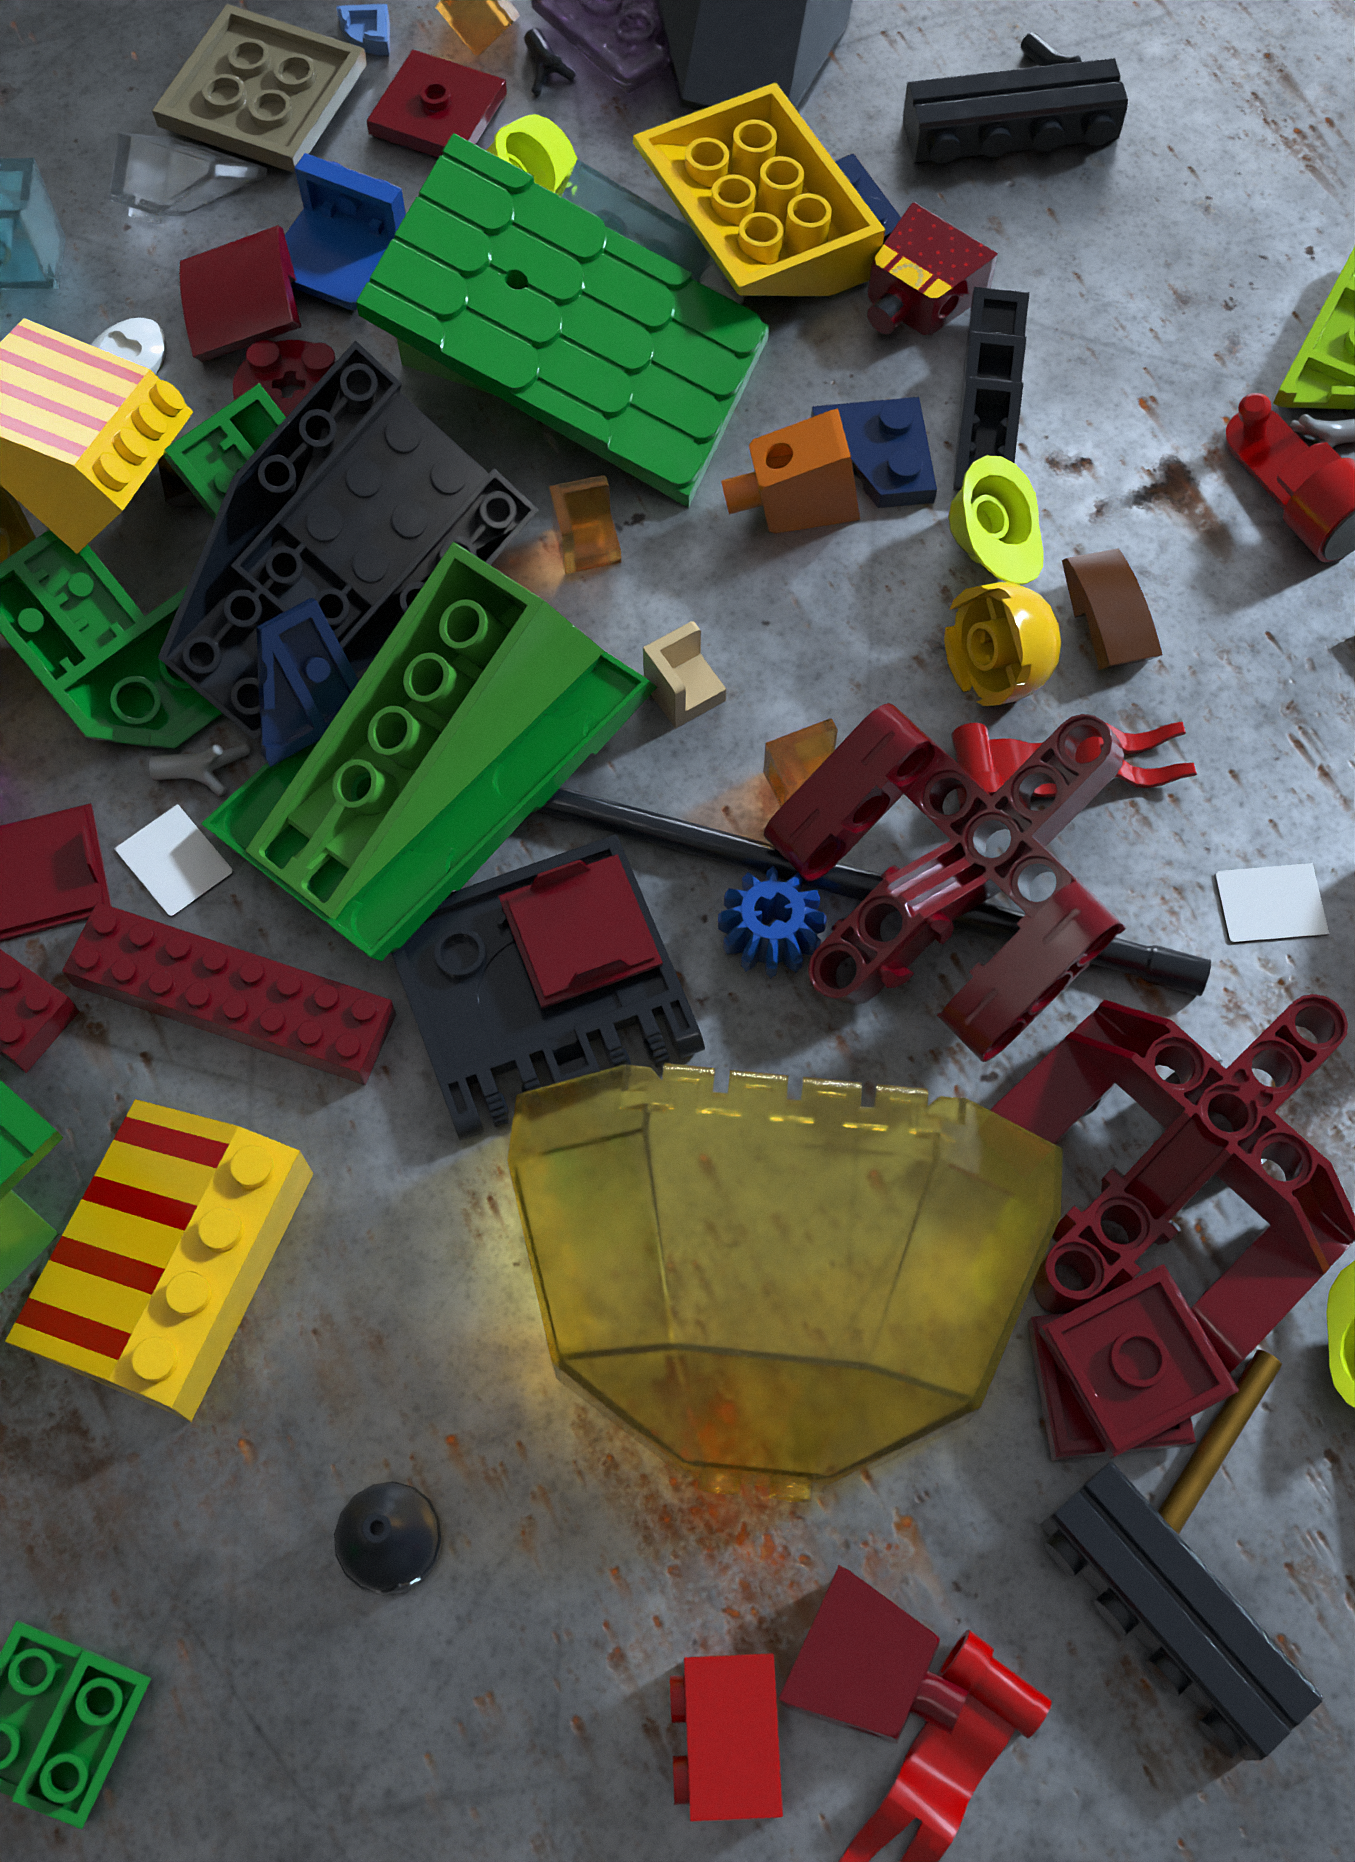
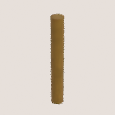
[1157,1350,1282,1535]

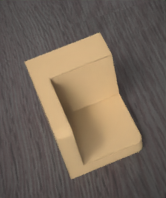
[643,621,726,729]

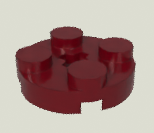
[232,340,337,417]

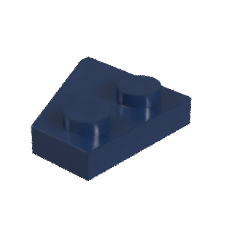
[811,397,937,508]
[256,598,359,767]

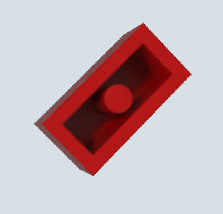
[670,1653,783,1822]

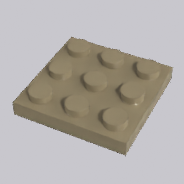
[152,4,367,173]

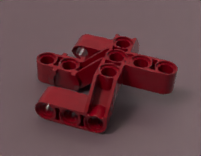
[764,703,1127,1062]
[970,994,1355,1374]

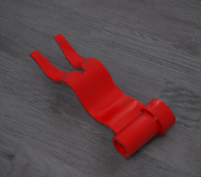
[951,722,1197,809]
[839,1629,1052,1862]

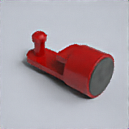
[1226,393,1355,562]

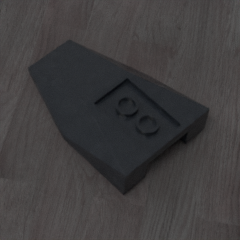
[655,0,853,111]
[158,340,539,740]

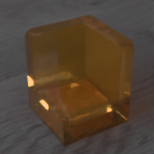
[435,0,520,55]
[549,476,622,574]
[763,719,838,807]

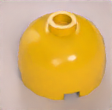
[944,582,1061,706]

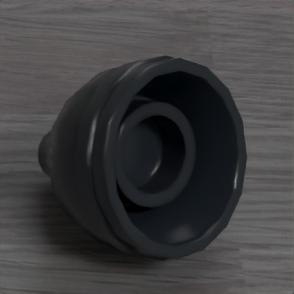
[334,1481,443,1596]

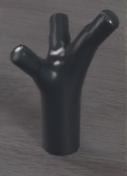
[524,28,576,95]
[1020,32,1082,67]

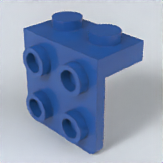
[285,153,406,310]

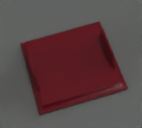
[0,803,112,942]
[498,854,663,1009]

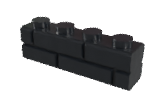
[903,58,1128,164]
[1039,1460,1324,1761]

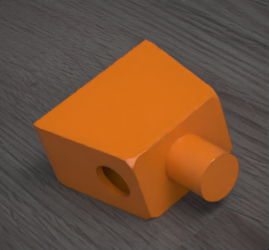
[721,409,860,534]

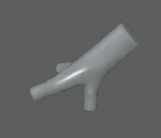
[1290,414,1355,447]
[149,743,250,797]

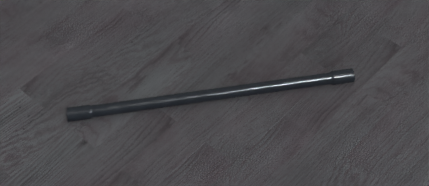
[486,771,1211,996]

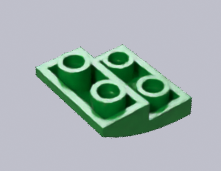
[0,1621,151,1829]

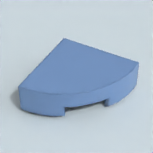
[337,4,390,56]

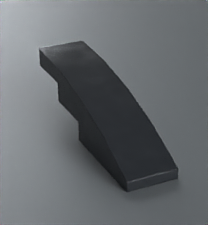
[953,287,1030,491]

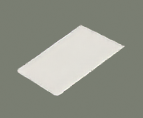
[114,804,233,916]
[1216,863,1329,942]

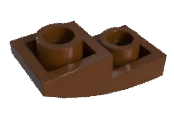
[1062,548,1163,670]

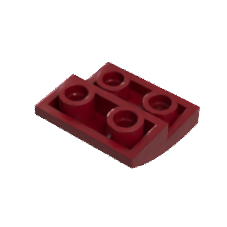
[179,225,302,362]

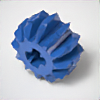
[718,866,827,979]

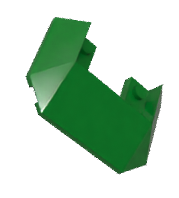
[0,383,286,750]

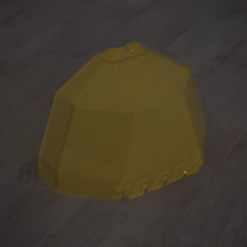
[507,1063,1063,1502]

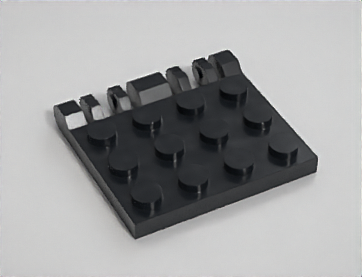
[391,834,705,1141]

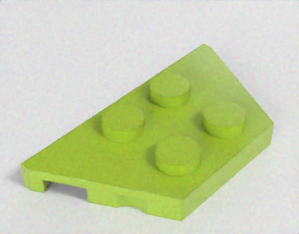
[1273,246,1355,409]

